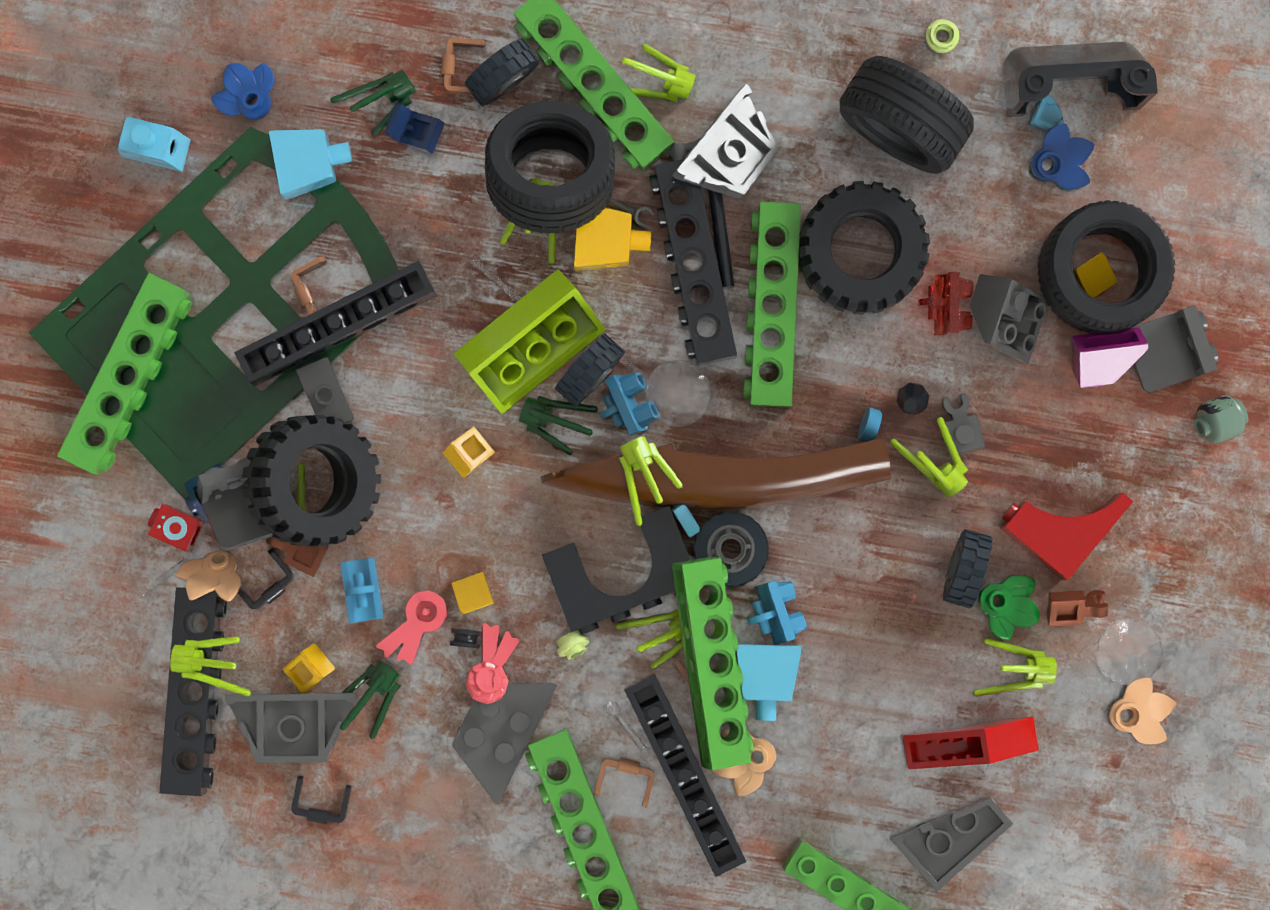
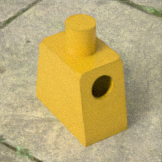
[574,208,651,271]

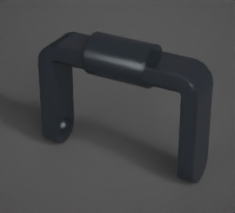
[238,548,294,609]
[291,775,352,825]

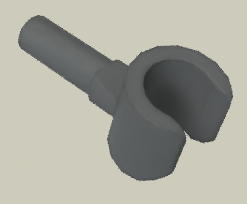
[669,139,700,162]
[607,198,654,228]

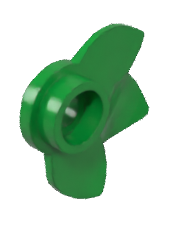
[978,575,1040,641]

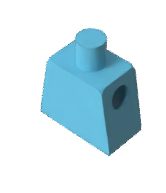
[118,117,191,172]
[269,129,352,200]
[735,644,802,721]

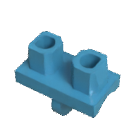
[599,373,660,435]
[340,557,384,623]
[747,580,807,645]

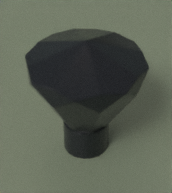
[897,382,930,415]

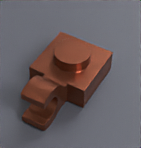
[266,536,329,577]
[1047,590,1109,626]

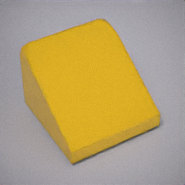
[1073,252,1118,298]
[443,427,495,478]
[451,572,495,615]
[282,644,335,693]

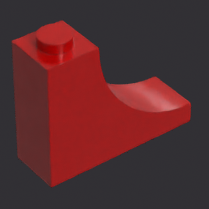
[1000,493,1133,580]
[903,716,1039,770]

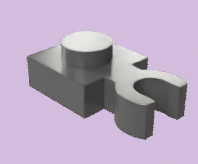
[942,393,985,454]

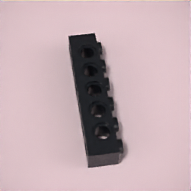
[649,159,737,367]
[234,261,437,386]
[159,587,227,796]
[624,673,746,877]

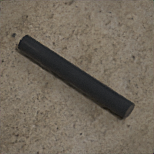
[708,189,735,289]

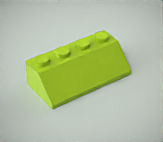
[453,269,606,414]

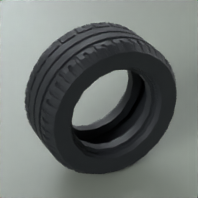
[839,56,974,174]
[485,101,615,233]
[1038,200,1175,334]

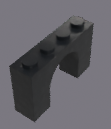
[542,506,690,635]

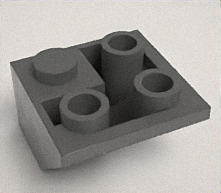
[969,274,1048,364]

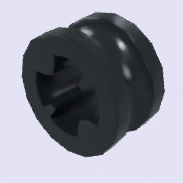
[450,628,482,648]

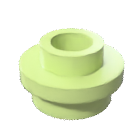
[925,19,959,53]
[556,630,590,660]

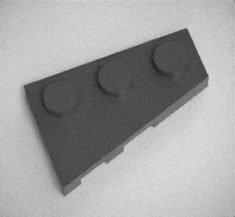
[890,797,1013,892]

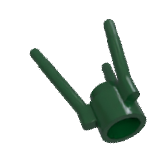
[330,69,416,136]
[519,395,598,455]
[340,660,401,739]

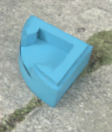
[1029,95,1064,132]
[672,504,700,537]

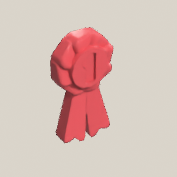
[376,590,448,665]
[465,623,520,704]

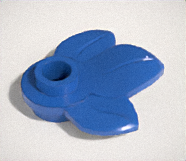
[211,63,275,120]
[1031,124,1095,190]

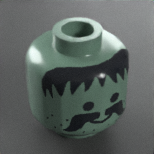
[1194,395,1248,444]

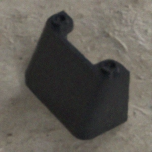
[1003,42,1158,117]

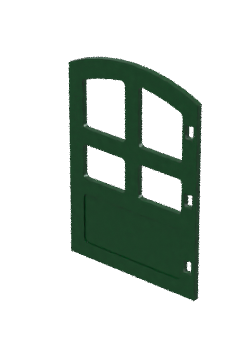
[29,127,399,499]

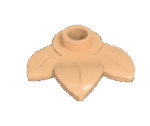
[176,551,241,602]
[1109,677,1176,744]
[711,729,776,796]

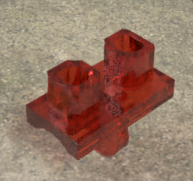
[918,272,973,336]

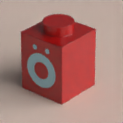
[148,504,205,552]

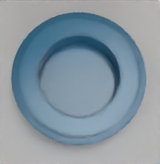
[858,407,882,442]

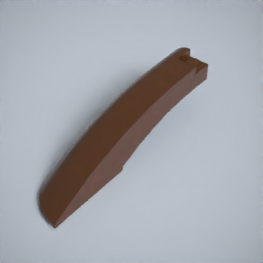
[540,437,891,509]

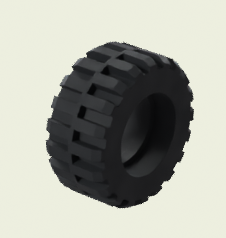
[798,181,930,315]
[242,415,381,547]

